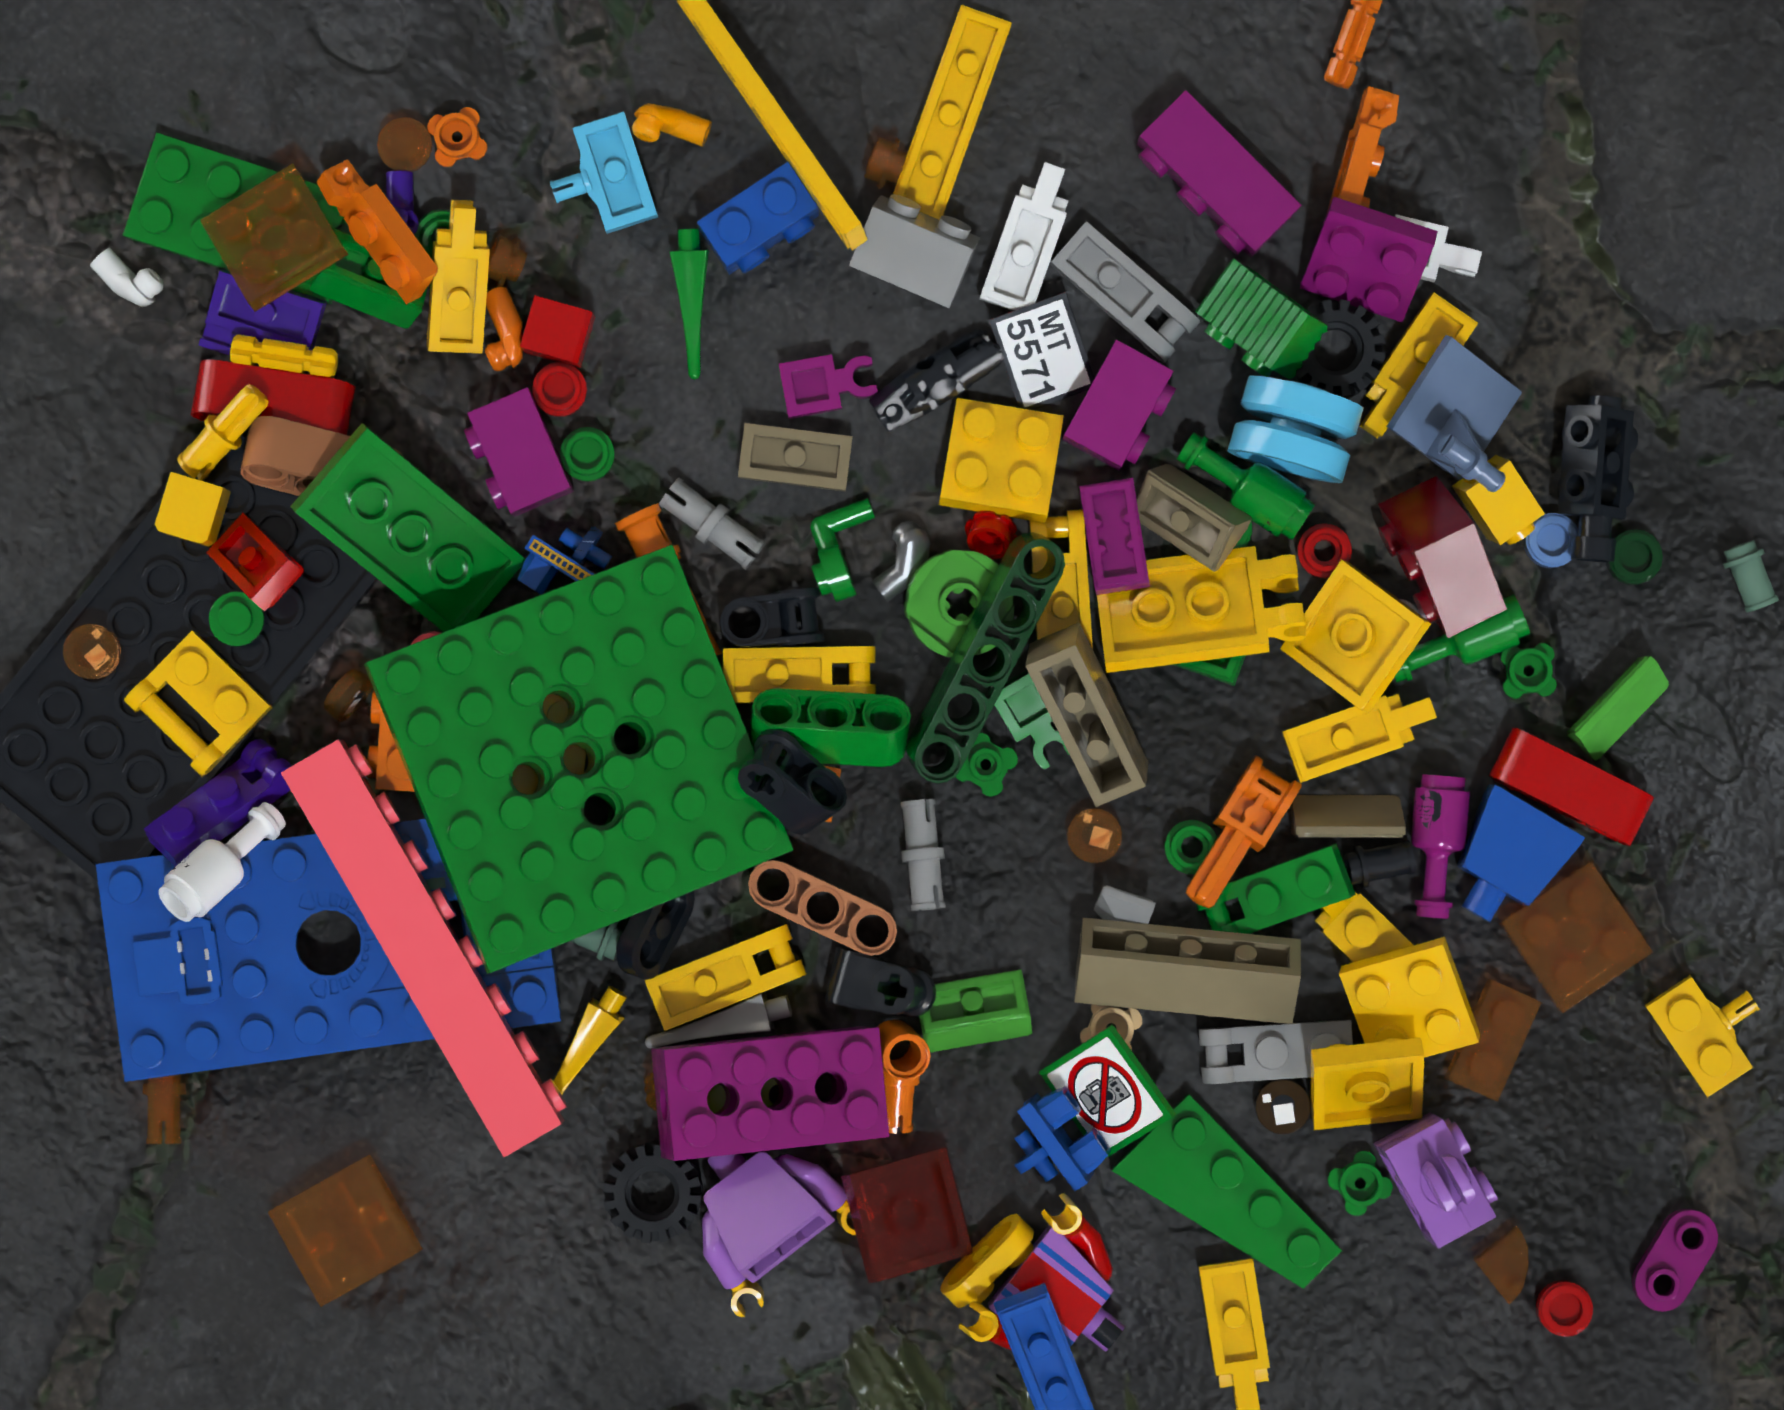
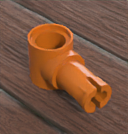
[877,1019,931,1134]

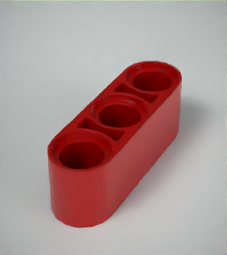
[191,360,356,435]
[1489,728,1654,847]

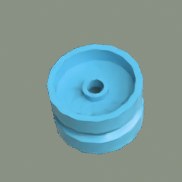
[1227,375,1364,483]

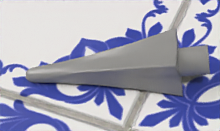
[645,992,792,1048]

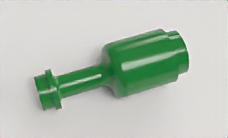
[1176,432,1316,540]
[1394,594,1530,683]

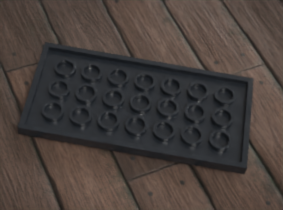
[0,435,378,881]

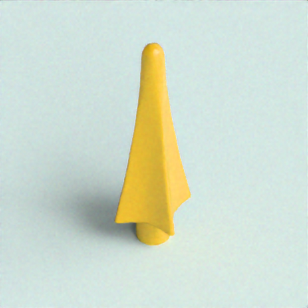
[553,986,627,1095]

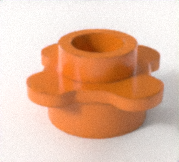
[427,107,488,167]

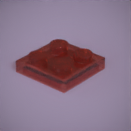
[841,1147,973,1283]

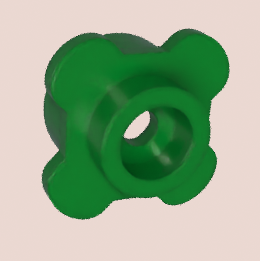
[1500,643,1557,699]
[956,733,1018,797]
[1327,1151,1393,1216]

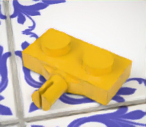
[1645,975,1760,1098]

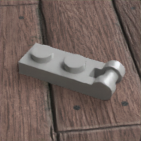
[1050,221,1200,363]
[1199,1019,1353,1084]

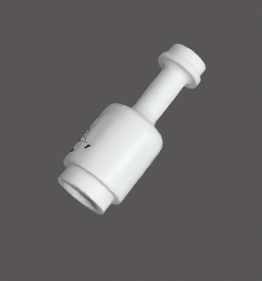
[159,802,286,922]

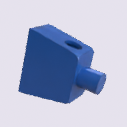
[1457,784,1585,923]

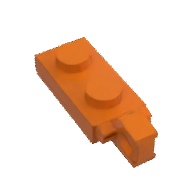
[1326,86,1399,215]
[316,159,439,305]

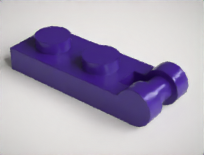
[144,739,293,867]

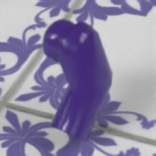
[386,171,419,235]

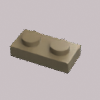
[738,423,853,492]

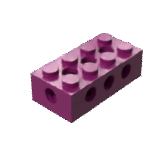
[651,1026,889,1161]

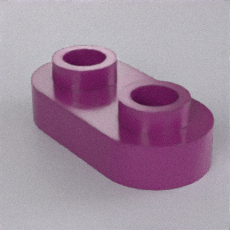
[1632,1208,1718,1312]

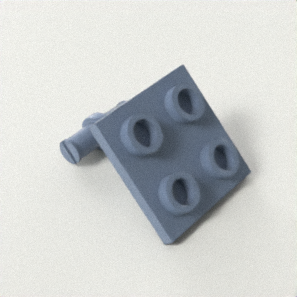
[1386,335,1522,492]

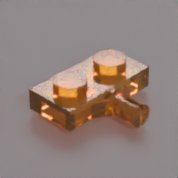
[1444,979,1542,1102]

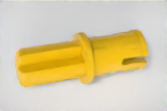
[177,384,269,481]

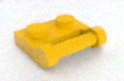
[124,630,273,777]

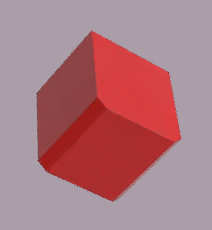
[520,295,595,368]

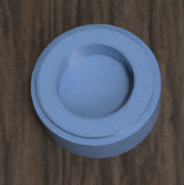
[1523,513,1578,568]

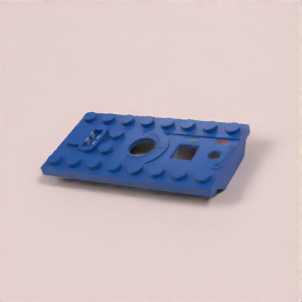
[96,819,562,1082]

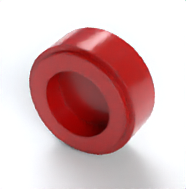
[1536,1280,1593,1337]

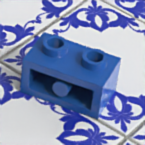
[697,162,819,275]

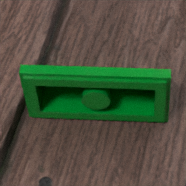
[309,228,428,329]

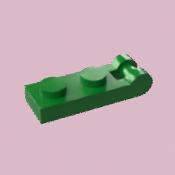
[1197,843,1356,934]

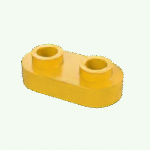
[940,1214,1034,1308]

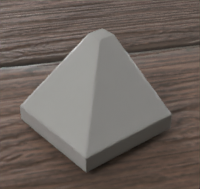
[1094,885,1156,924]

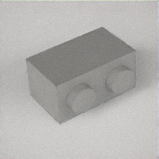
[849,194,980,308]

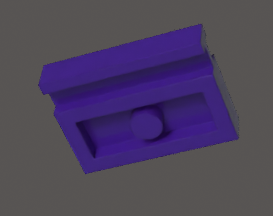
[198,269,327,374]

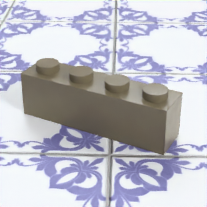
[1074,918,1301,1024]

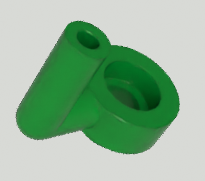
[810,498,876,602]

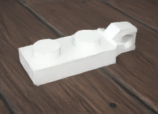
[980,162,1068,311]

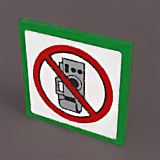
[1039,1024,1176,1159]

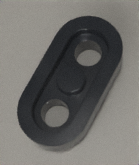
[616,891,695,979]

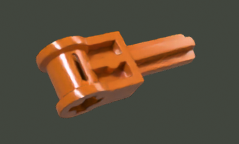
[1186,755,1302,908]

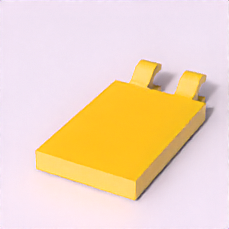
[1097,546,1306,673]

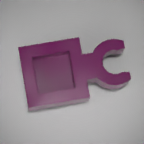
[779,354,878,419]

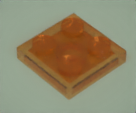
[200,163,349,312]
[1499,862,1653,1013]

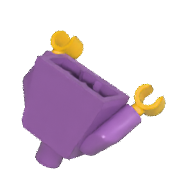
[702,1151,872,1317]

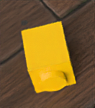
[1452,455,1545,545]

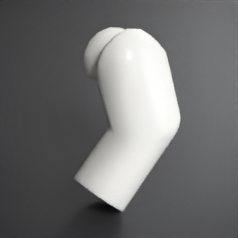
[90,247,164,307]

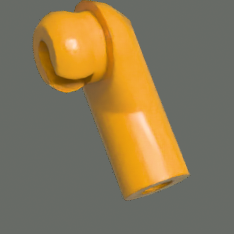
[632,103,712,147]

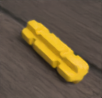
[230,334,338,378]

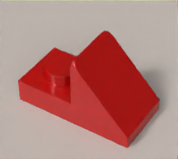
[206,513,304,611]

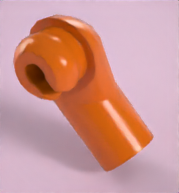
[485,287,523,371]

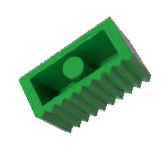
[1195,258,1328,379]

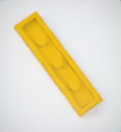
[893,5,1012,220]

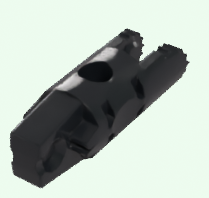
[869,329,1004,432]

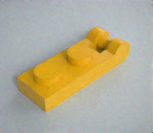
[1029,509,1093,649]
[723,646,876,703]
[645,924,807,1031]

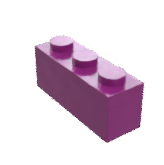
[1137,90,1302,258]

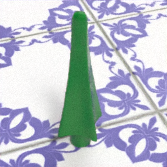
[669,229,709,380]

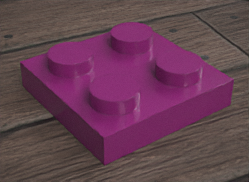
[1300,197,1438,322]

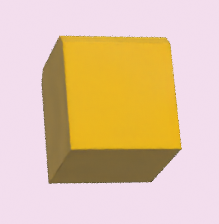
[155,472,231,547]

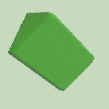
[1567,656,1669,761]
[920,969,1032,1052]

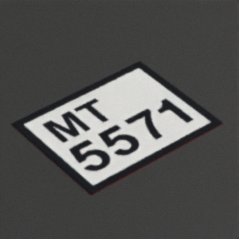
[989,292,1095,410]

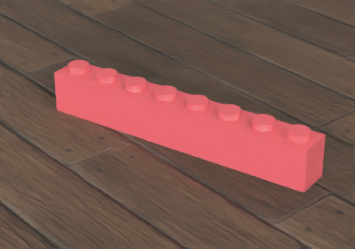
[281,739,567,1157]

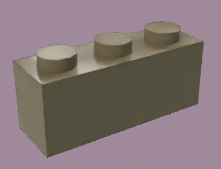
[1025,623,1149,807]

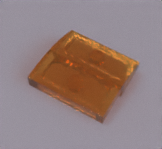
[268,1154,423,1307]

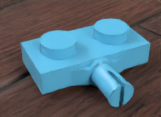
[550,111,658,234]

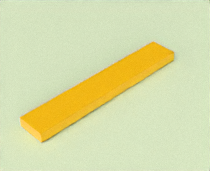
[676,0,868,250]

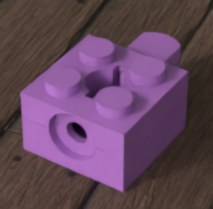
[1373,1112,1498,1249]

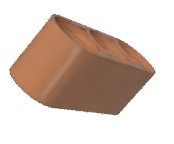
[241,416,403,496]
[748,860,897,956]

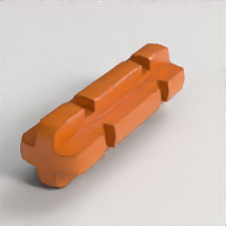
[1324,0,1383,89]

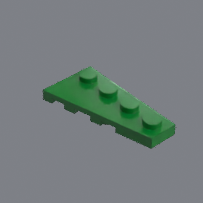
[1111,1093,1342,1289]

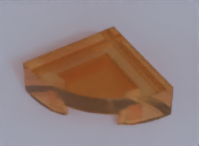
[1473,1226,1529,1304]

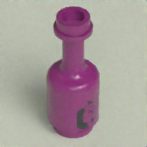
[1411,774,1470,919]

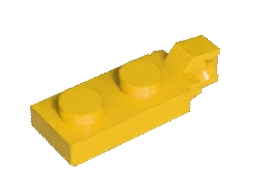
[426,199,490,354]
[1359,292,1478,439]
[1282,694,1437,783]
[1314,892,1413,963]
[1198,1258,1270,1410]

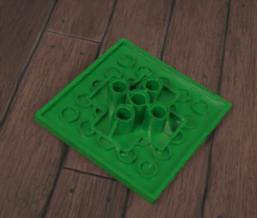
[364,545,793,974]

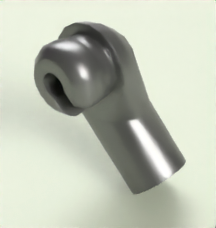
[872,521,930,602]

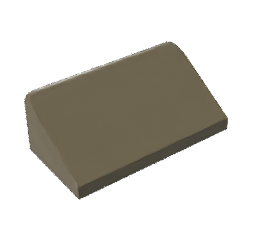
[1136,464,1252,572]
[1291,795,1406,838]

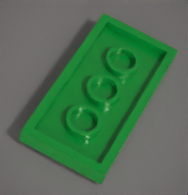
[123,132,351,304]
[290,423,526,632]

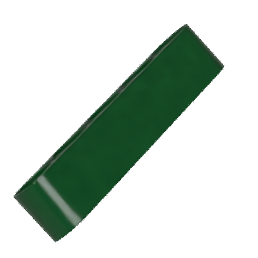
[906,532,1065,783]

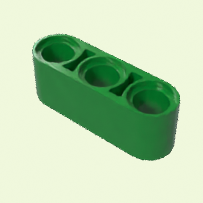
[749,688,911,767]

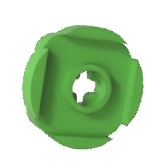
[904,549,1014,657]

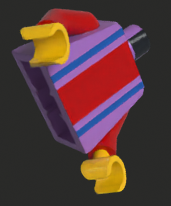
[959,1193,1125,1352]

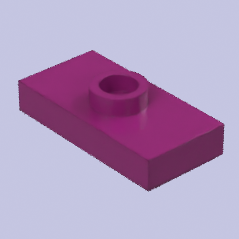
[1079,478,1150,595]

